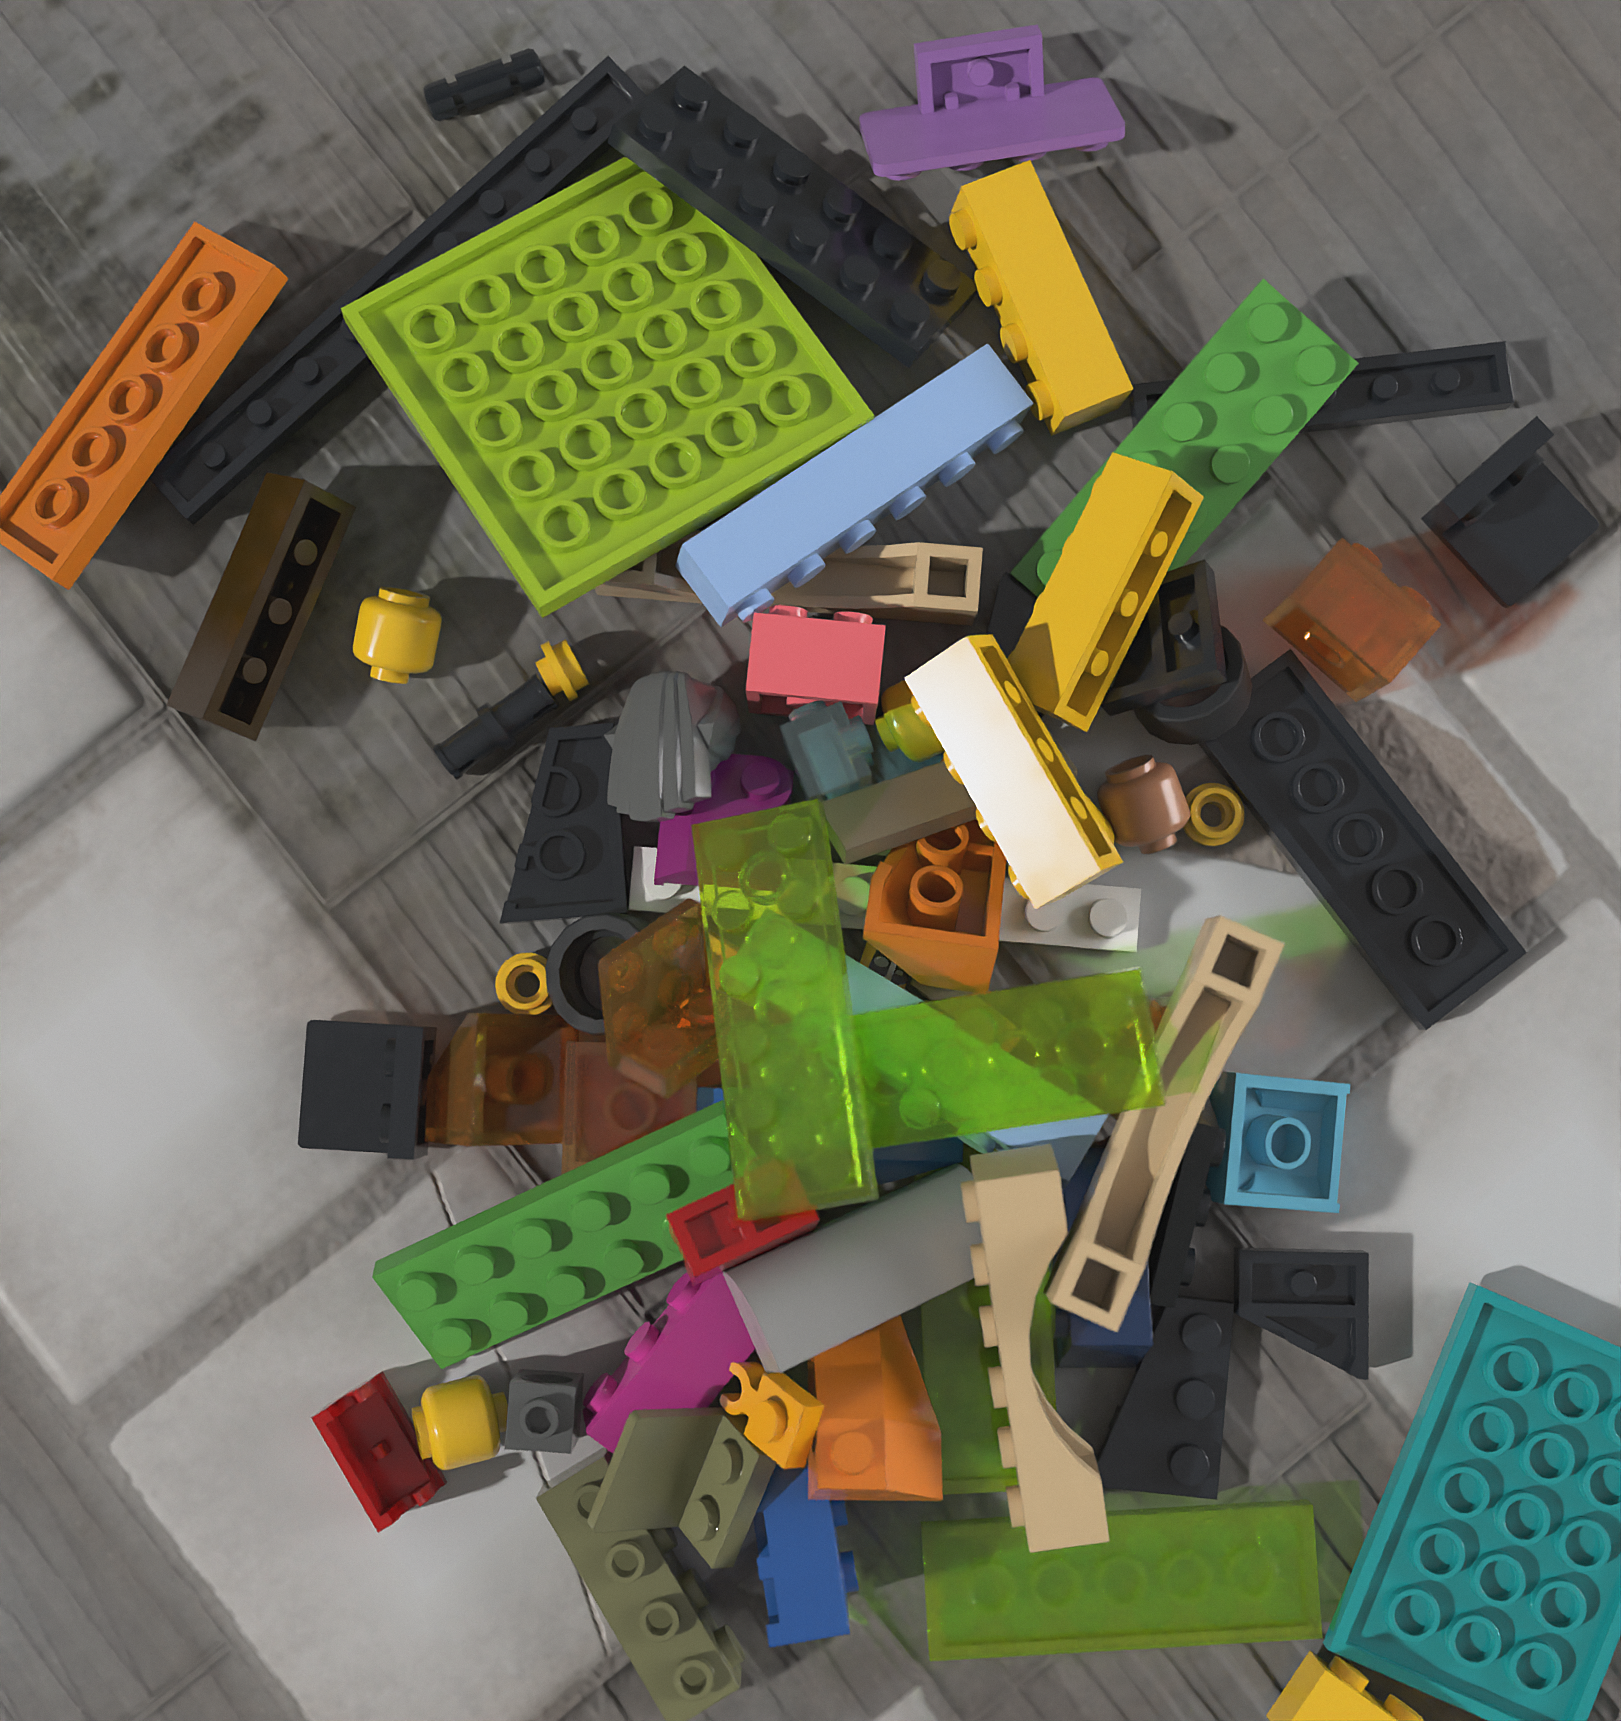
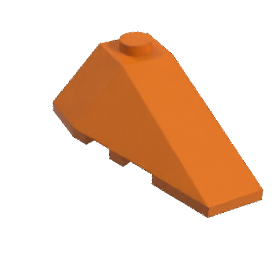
[863,758,1006,995]
[808,1314,943,1501]

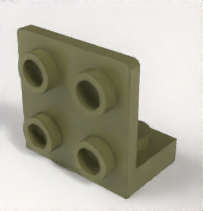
[587,1407,776,1569]

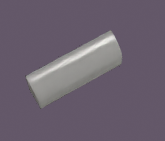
[722,1163,983,1373]

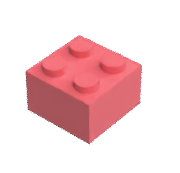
[746,605,886,725]

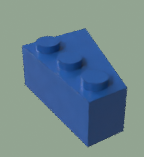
[746,1415,859,1648]

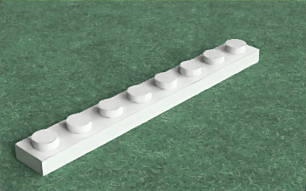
[629,846,1141,953]

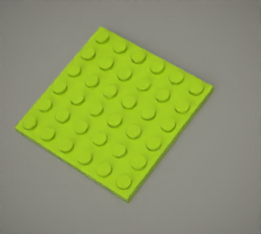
[341,156,875,618]

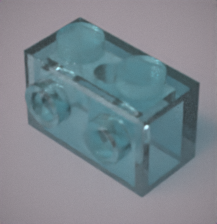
[780,700,874,822]

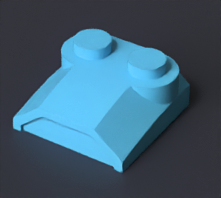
[1205,1071,1350,1213]

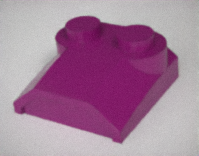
[654,754,794,896]

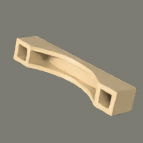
[594,530,983,626]
[1043,915,1285,1332]
[960,1144,1110,1553]

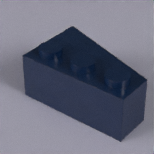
[1049,1148,1153,1368]

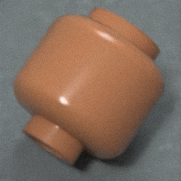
[1097,755,1190,854]

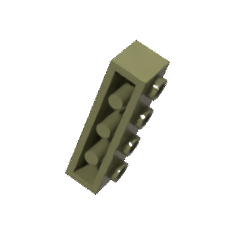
[536,1447,745,1721]

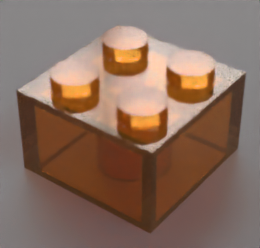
[1262,538,1442,702]
[561,1041,702,1174]

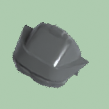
[604,670,741,822]

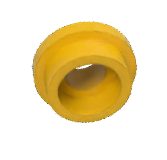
[535,639,589,701]
[1182,783,1245,846]
[495,953,553,1016]

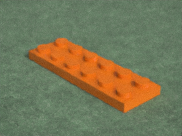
[0,221,289,590]

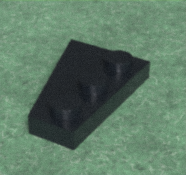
[500,723,629,924]

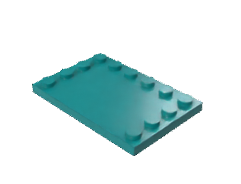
[1323,1282,1621,1721]

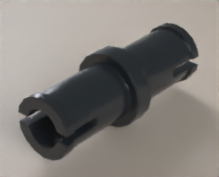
[433,673,560,780]

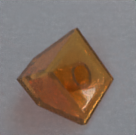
[425,1013,579,1147]

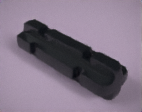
[423,48,545,121]

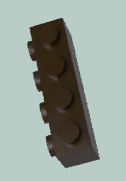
[167,472,356,742]

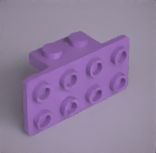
[859,25,1125,180]

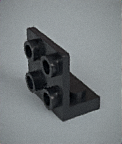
[1420,416,1599,608]
[298,1020,437,1160]

